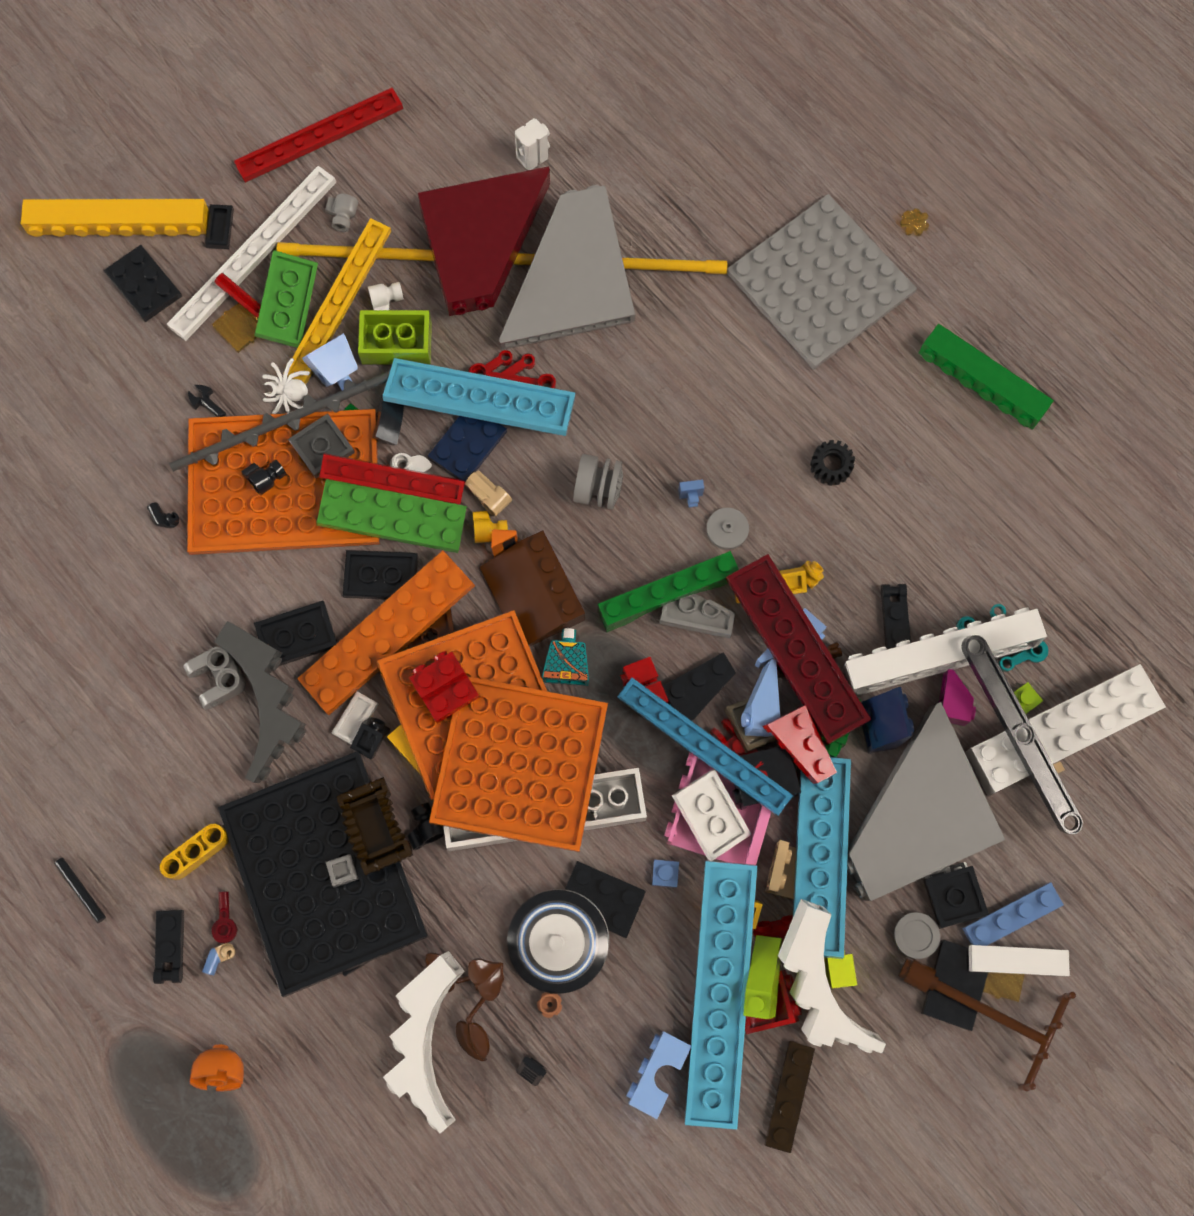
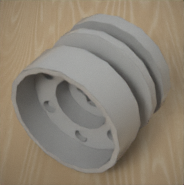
[573,454,623,510]

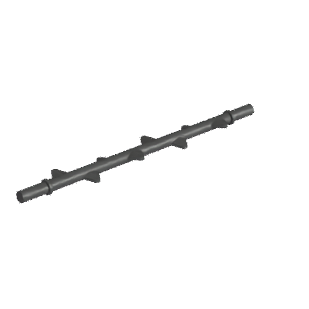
[169,372,389,472]

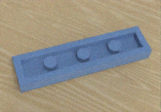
[962,882,1064,946]

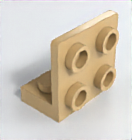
[765,840,796,899]

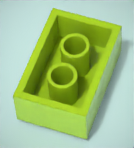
[358,310,432,365]

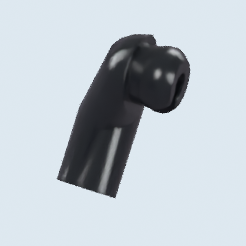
[147,502,179,528]

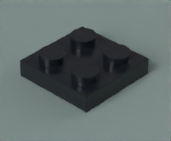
[923,866,989,929]

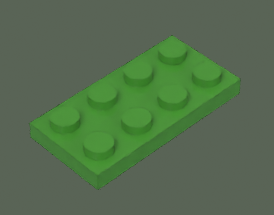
[254,250,318,348]

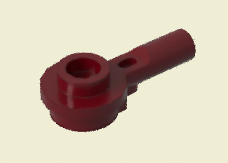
[211,892,238,943]

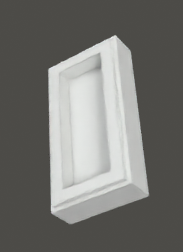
[331,691,379,745]

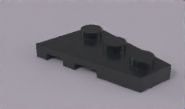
[663,652,736,721]

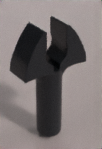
[188,385,226,417]

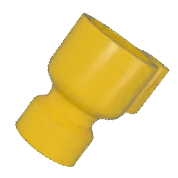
[472,511,508,543]

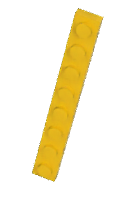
[283,218,391,385]

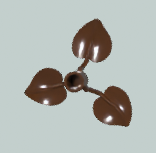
[425,952,504,1061]

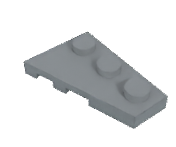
[659,594,735,638]

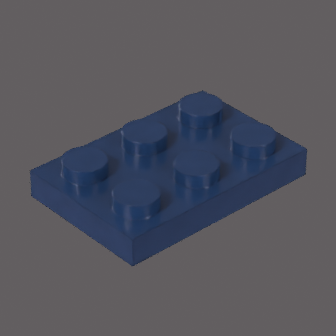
[428,416,507,482]

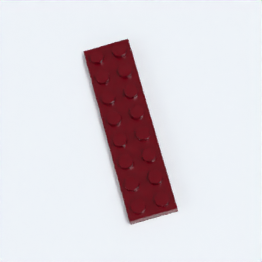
[726,554,871,745]

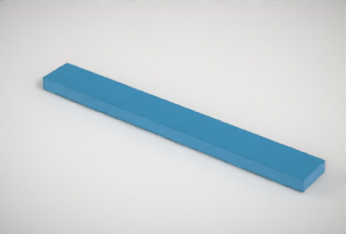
[617,678,793,816]

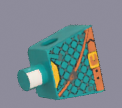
[542,628,589,686]

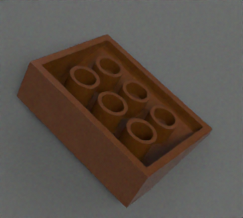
[480,530,585,647]

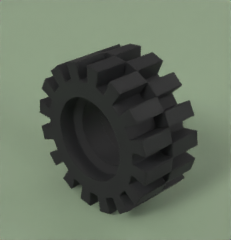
[810,440,855,486]

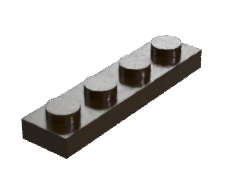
[764,1041,815,1153]

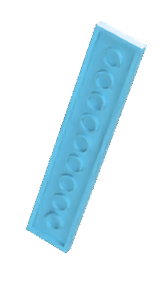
[685,861,757,1129]

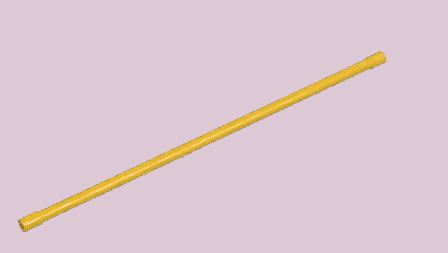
[277,242,727,274]

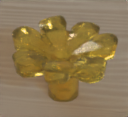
[900,208,929,236]

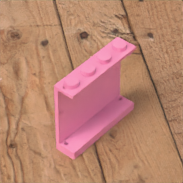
[664,752,771,865]

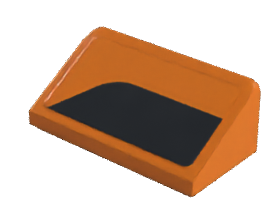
[491,529,518,557]

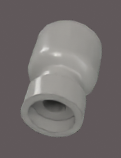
[325,194,359,232]

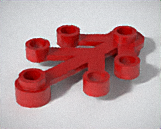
[468,350,556,389]

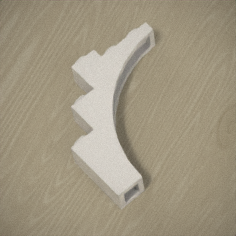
[778,899,886,1053]
[383,951,465,1133]

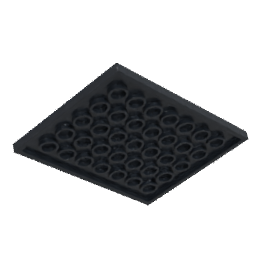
[218,751,429,997]

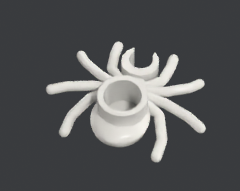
[262,358,310,414]

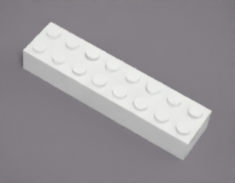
[842,607,1047,696]
[965,664,1166,796]
[444,768,647,851]

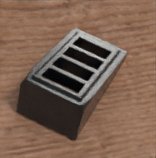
[516,1055,547,1086]

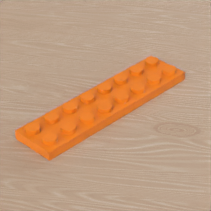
[297,550,475,715]

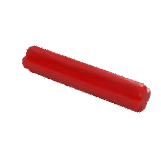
[215,273,261,318]

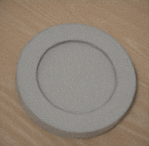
[706,508,749,550]
[893,912,940,959]

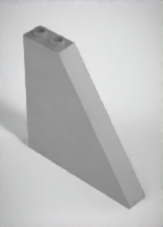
[499,185,635,350]
[847,702,1005,901]

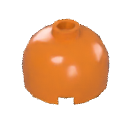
[190,1044,244,1092]

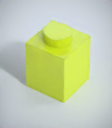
[824,950,857,989]

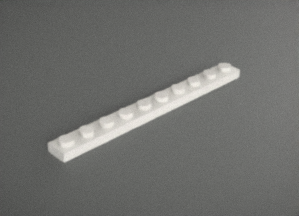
[167,166,336,341]

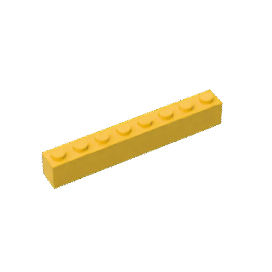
[21,199,209,237]

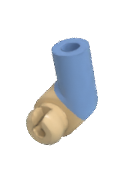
[202,943,235,976]

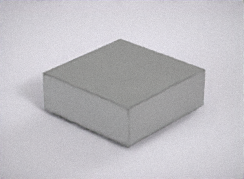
[326,854,358,887]

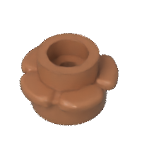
[537,992,562,1018]

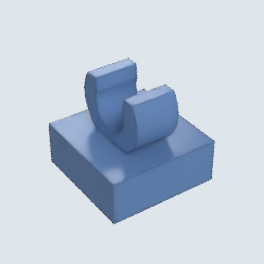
[678,479,704,508]

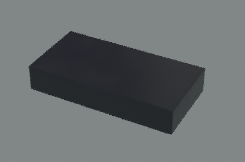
[205,204,234,249]

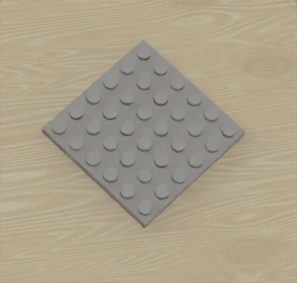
[727,194,917,370]

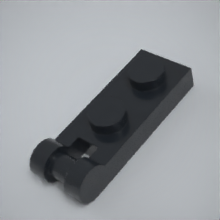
[881,584,911,650]
[153,910,184,984]

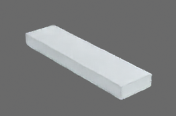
[969,945,1070,976]

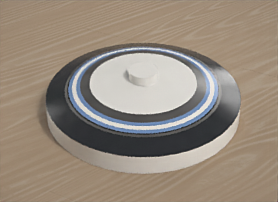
[507,889,609,994]

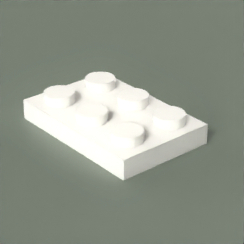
[672,770,751,861]

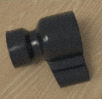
[241,459,287,496]
[407,803,445,850]

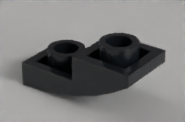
[372,394,404,446]

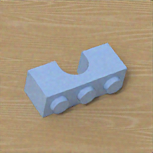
[626,1031,691,1119]

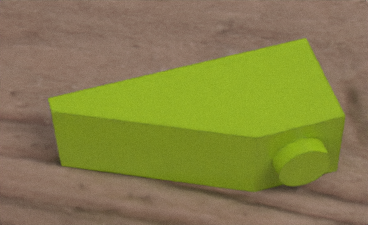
[743,935,782,1019]

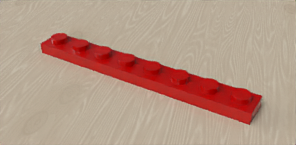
[234,87,403,183]

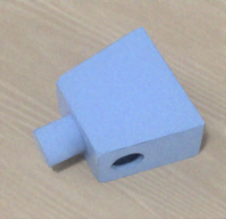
[302,333,358,391]

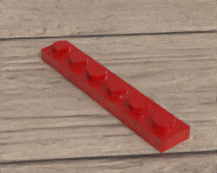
[319,453,465,504]

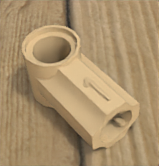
[465,470,512,517]

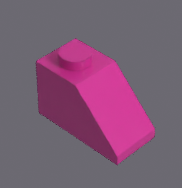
[939,669,976,726]

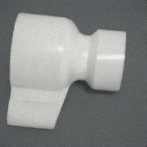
[368,282,404,310]

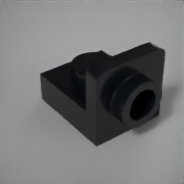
[350,718,390,759]

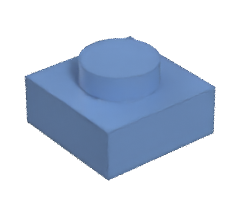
[652,860,679,888]

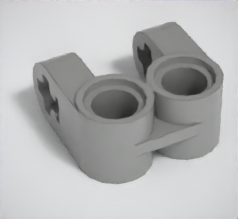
[183,647,246,710]

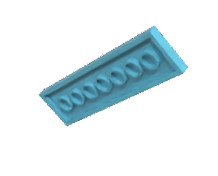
[383,358,575,436]
[793,757,851,959]

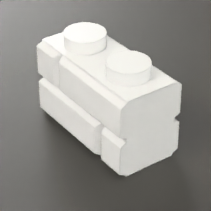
[515,118,550,170]

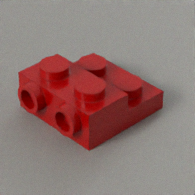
[409,651,480,723]
[745,970,802,1034]

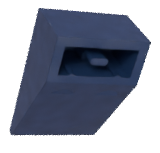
[861,687,914,754]

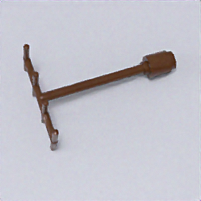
[898,958,1076,1092]

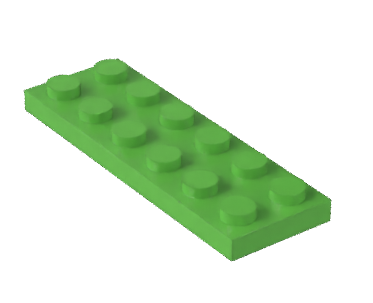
[317,479,467,553]

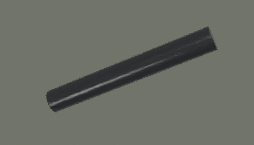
[54,858,106,923]

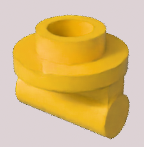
[801,561,824,589]

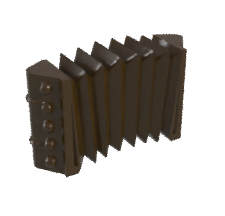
[336,777,414,875]

